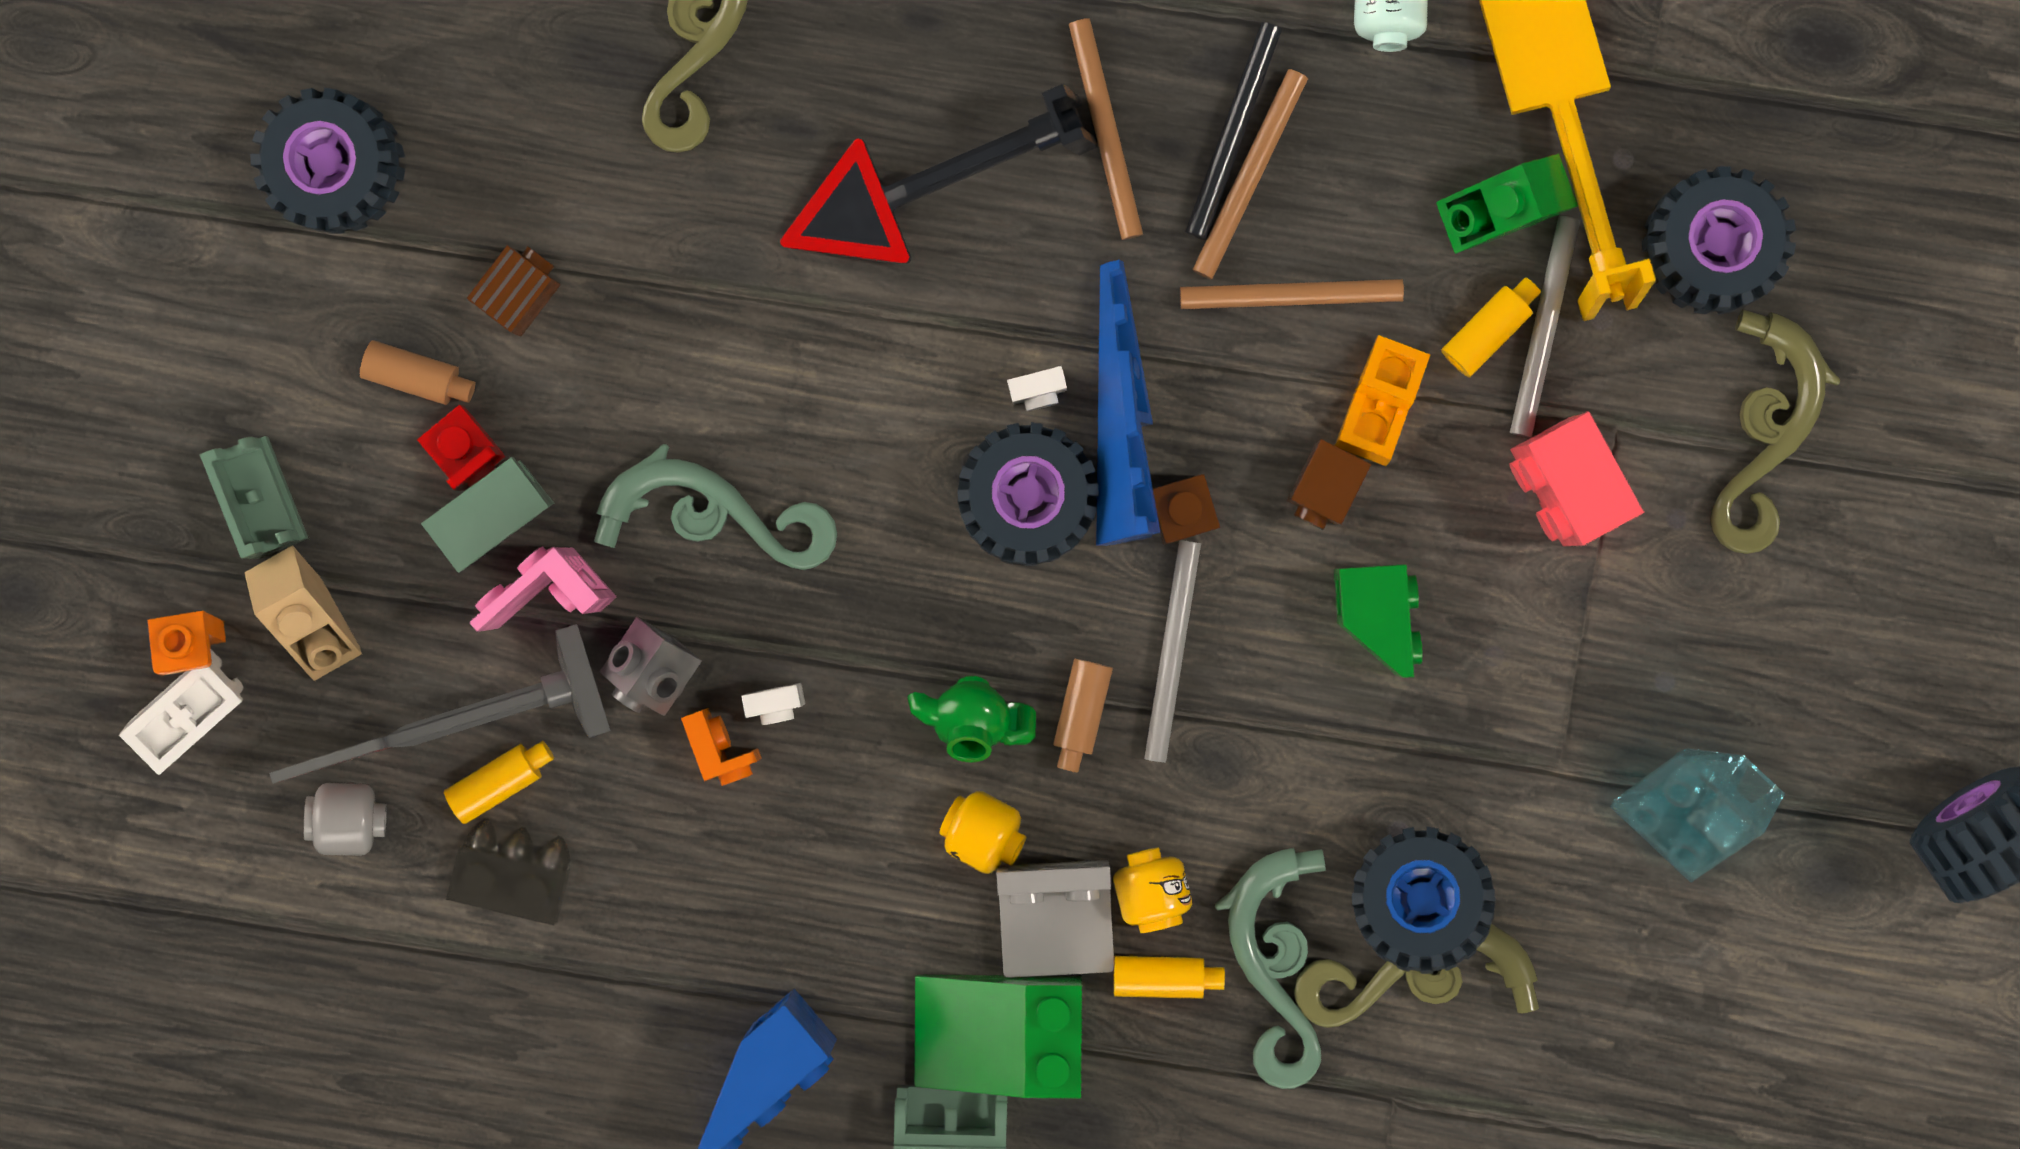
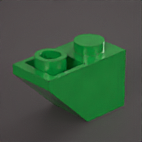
[1436,154,1578,254]
[1334,565,1423,678]

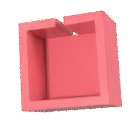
[1510,412,1644,546]

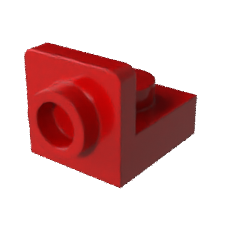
[417,404,506,492]

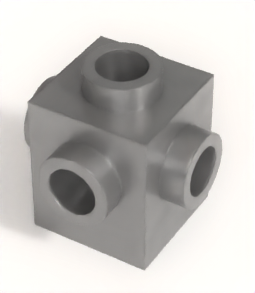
[600,617,702,716]

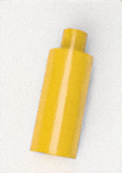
[1441,277,1541,378]
[444,741,554,824]
[1114,956,1225,999]

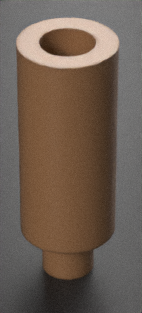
[360,340,475,405]
[1053,658,1113,772]

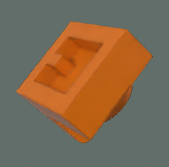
[148,611,226,675]
[681,708,762,786]

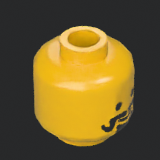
[939,791,1026,874]

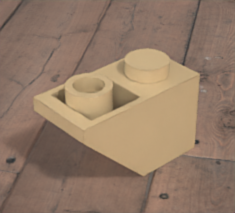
[244,545,362,681]

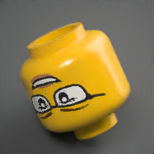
[1113,847,1192,933]

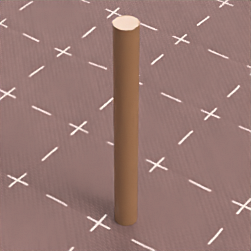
[1069,18,1143,240]
[1192,69,1308,279]
[1180,279,1404,309]

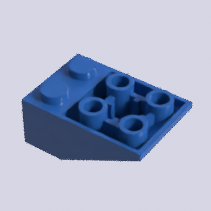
[698,989,837,1149]

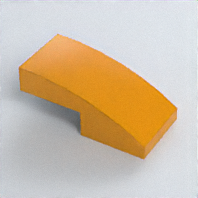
[1335,335,1430,466]

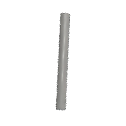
[1510,216,1580,438]
[1144,540,1201,763]

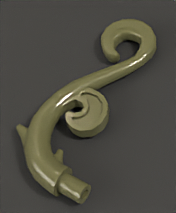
[641,0,748,153]
[1710,309,1840,554]
[1294,923,1539,1028]

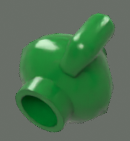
[907,676,1036,762]

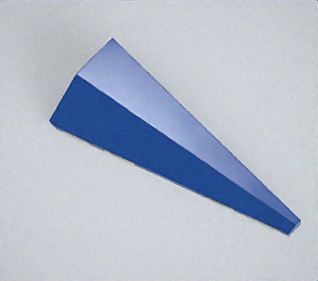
[1096,260,1161,546]

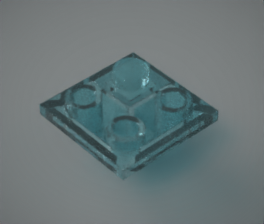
[1610,748,1785,882]

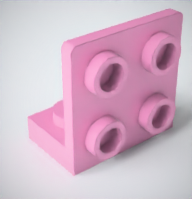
[470,547,617,632]

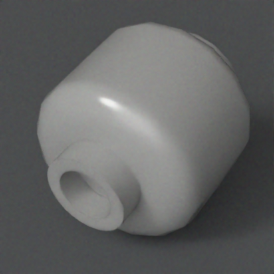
[304,783,387,856]

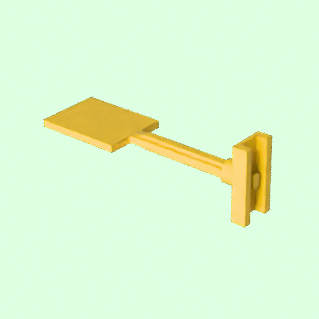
[1479,0,1656,321]

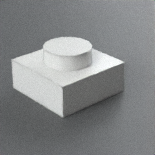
[1007,366,1067,411]
[741,683,805,725]

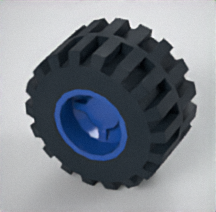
[1352,827,1495,974]

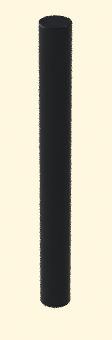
[1185,22,1282,239]

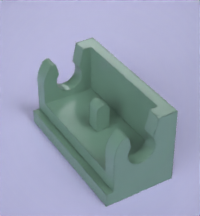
[200,436,309,559]
[421,457,554,573]
[893,1085,1008,1149]

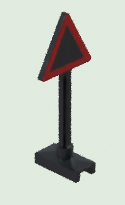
[780,84,1099,264]

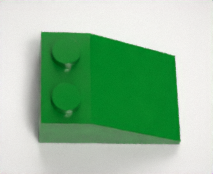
[915,975,1082,1098]

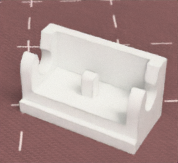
[119,649,243,775]

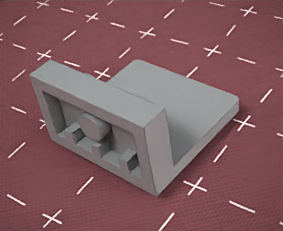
[997,860,1114,978]

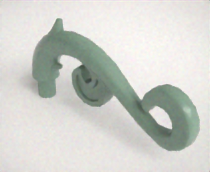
[594,444,838,570]
[1215,848,1326,1089]

